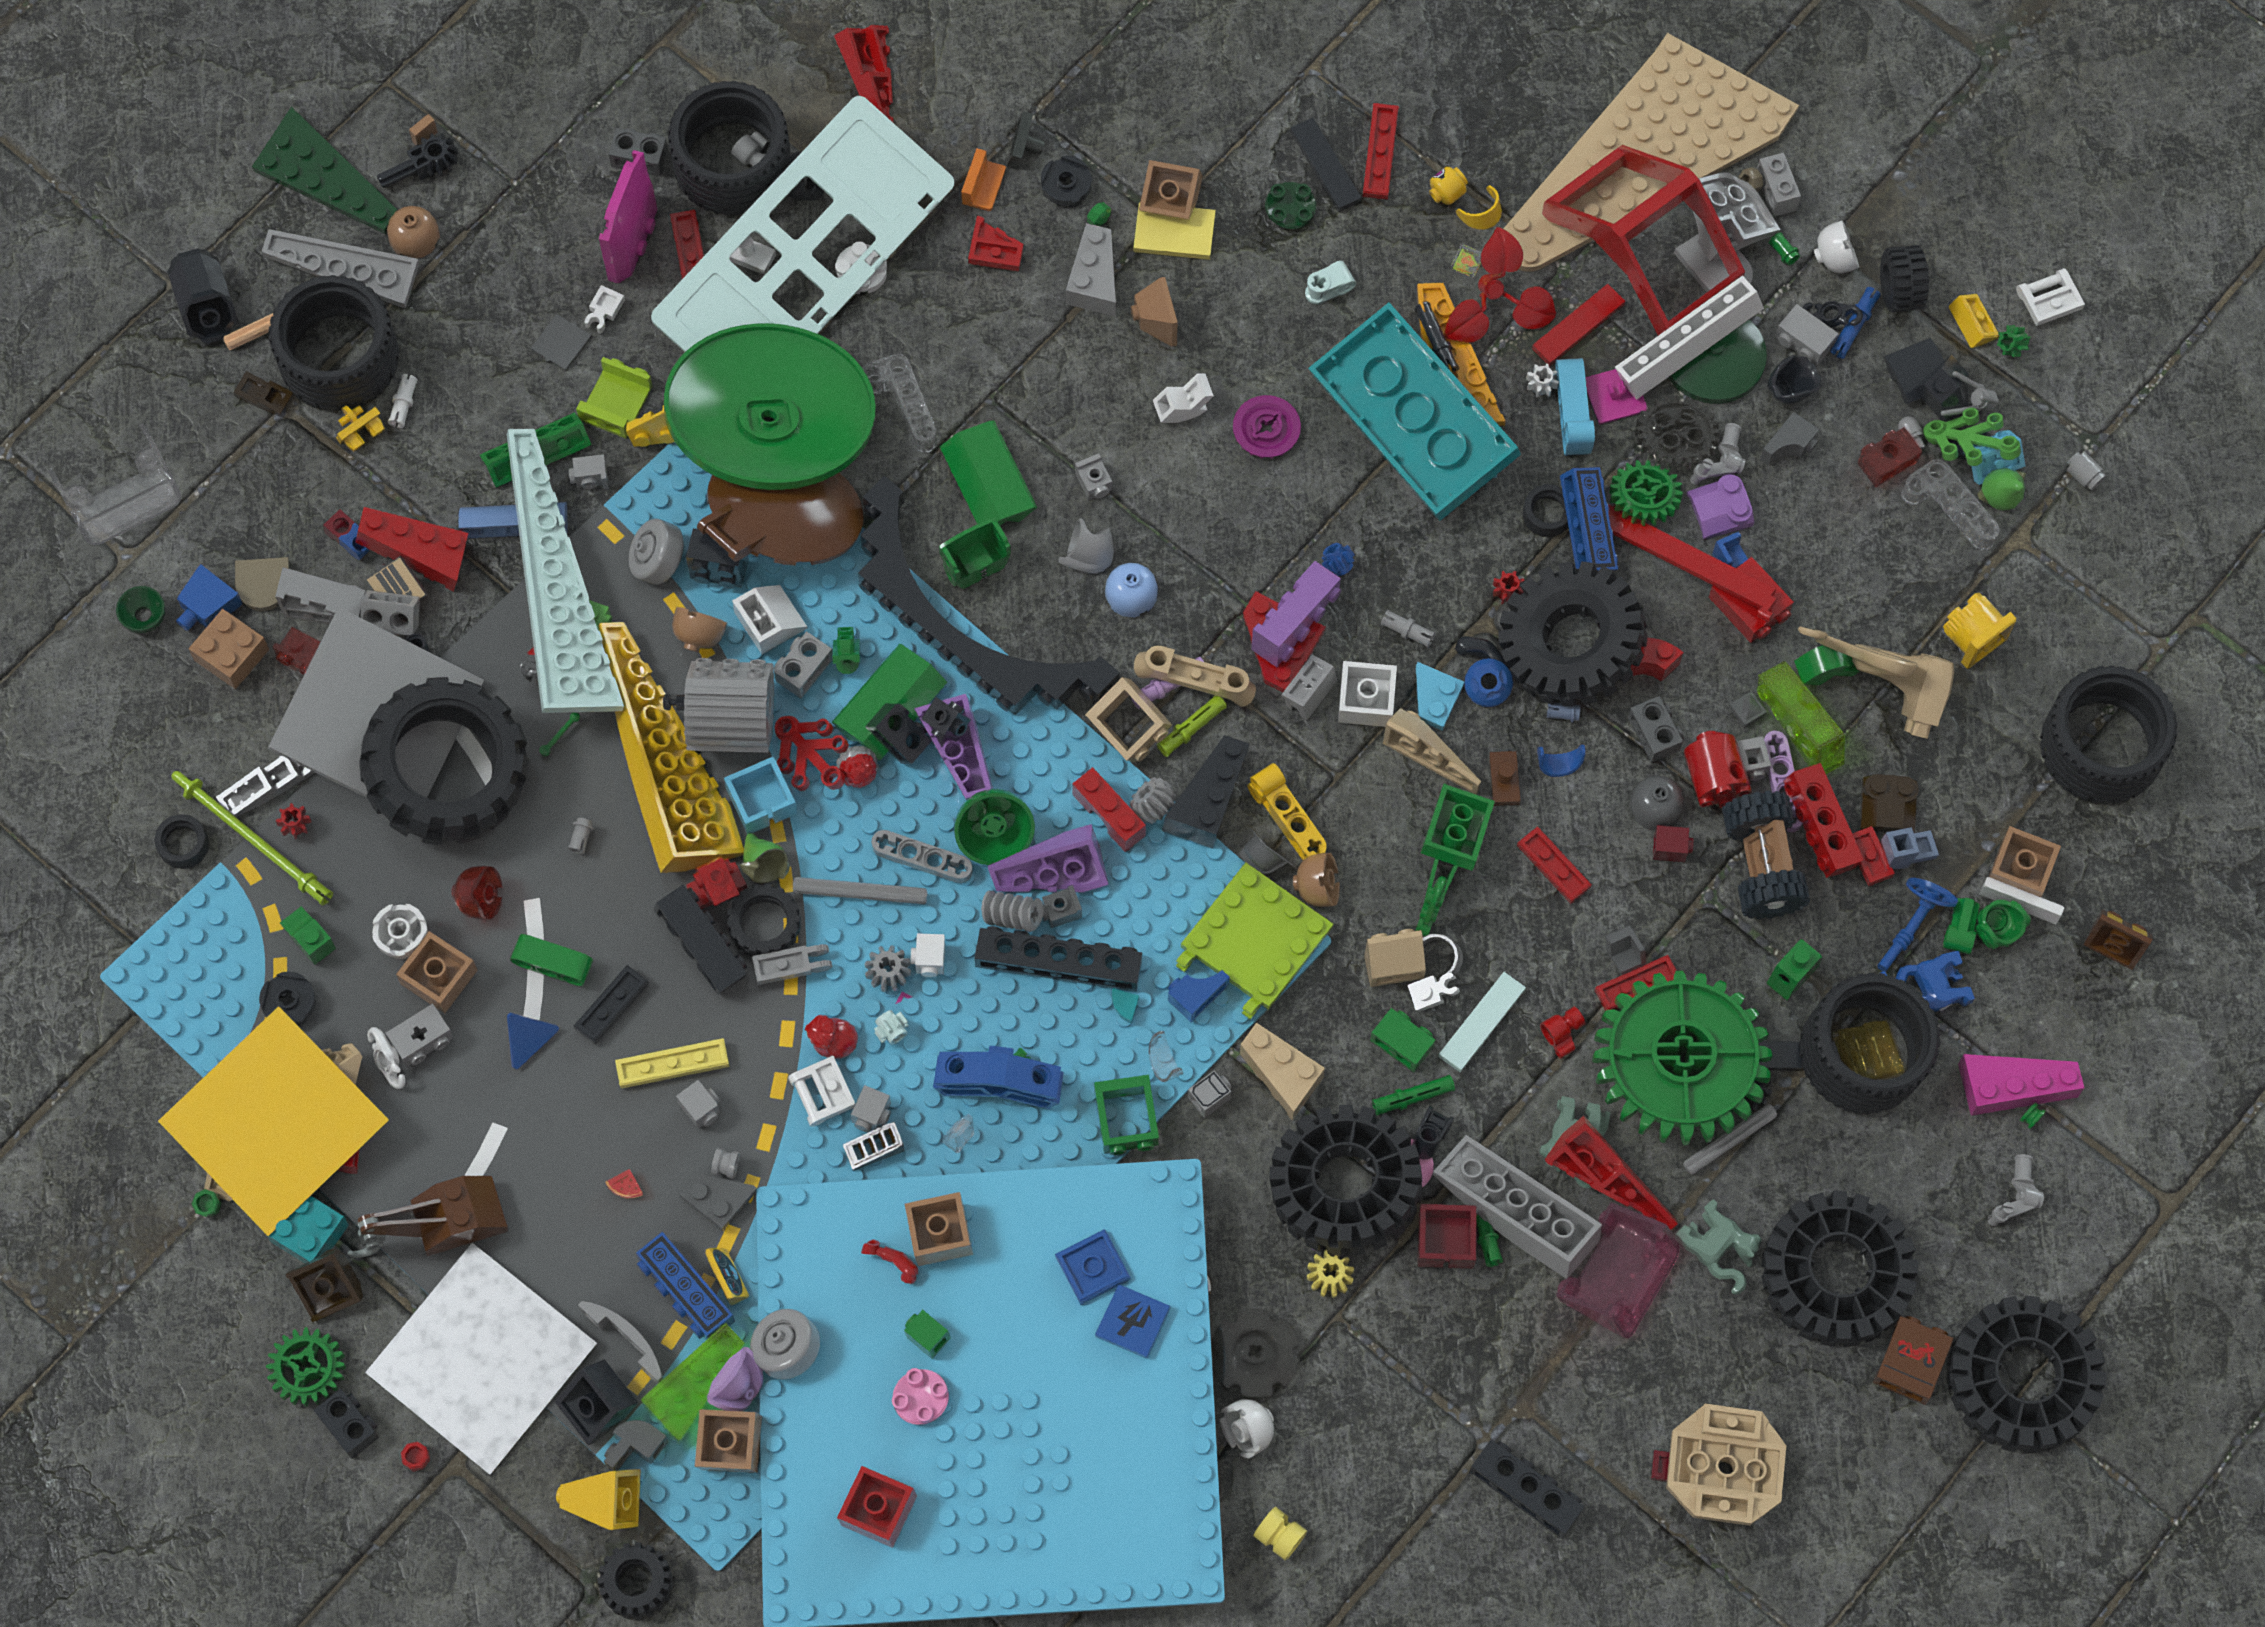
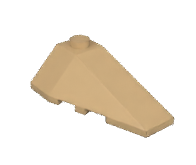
[1383,708,1481,795]

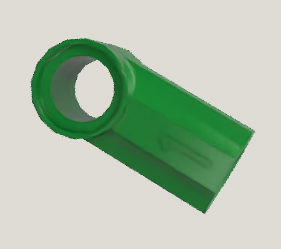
[1943,898,1980,955]

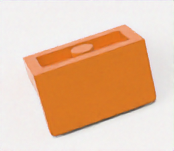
[961,148,1006,211]

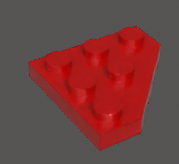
[1243,591,1326,693]

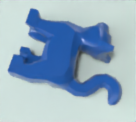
[1880,951,1975,1012]

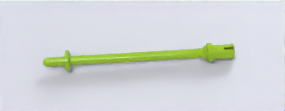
[171,771,333,906]

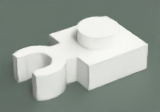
[585,285,625,334]
[1408,973,1460,1012]

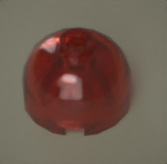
[452,865,502,920]

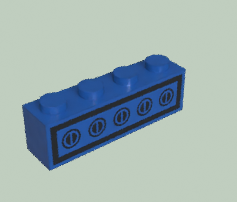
[1560,467,1618,571]
[636,1232,735,1343]

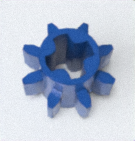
[1322,543,1355,576]

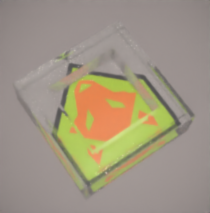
[1450,244,1482,278]

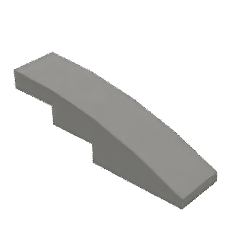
[216,756,315,817]

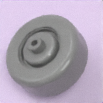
[628,519,684,585]
[750,1309,820,1379]

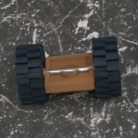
[1722,791,1810,919]

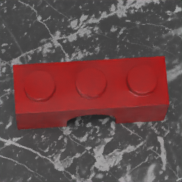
[1072,767,1146,852]

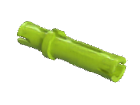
[1156,695,1227,757]

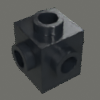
[921,697,971,742]

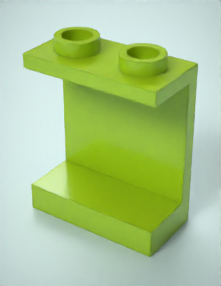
[576,357,653,439]

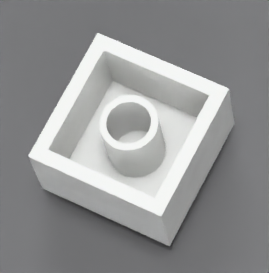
[1338,661,1397,727]

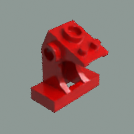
[686,856,747,910]

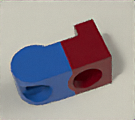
[323,509,370,560]

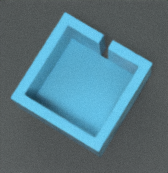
[724,756,797,834]

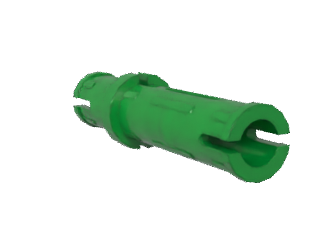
[1372,1075,1455,1116]

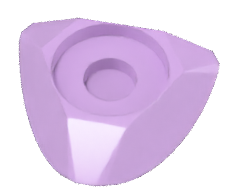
[707,1347,763,1411]

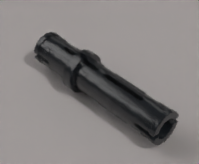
[1415,301,1460,373]

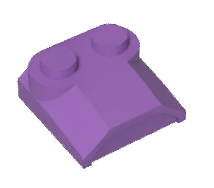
[1686,474,1754,540]

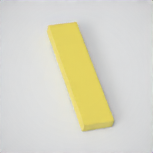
[615,1038,729,1089]

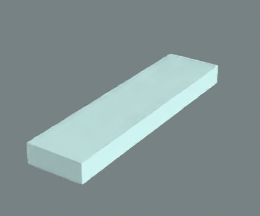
[1438,972,1526,1073]

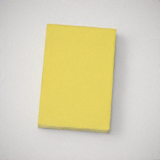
[1133,202,1215,260]

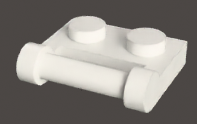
[2016,268,2085,326]
[788,1056,855,1127]

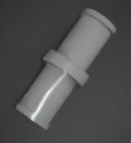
[1381,610,1436,648]

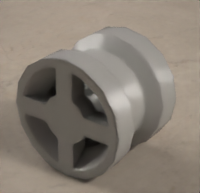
[711,1147,740,1179]

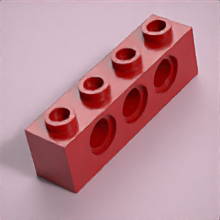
[1783,763,1864,878]

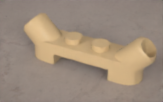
[1134,646,1256,707]

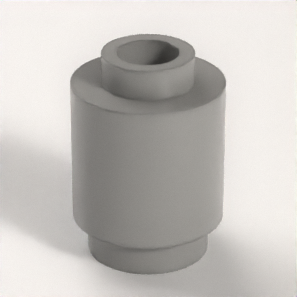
[2067,452,2106,491]

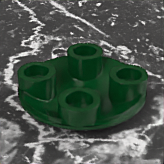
[1265,182,1316,229]

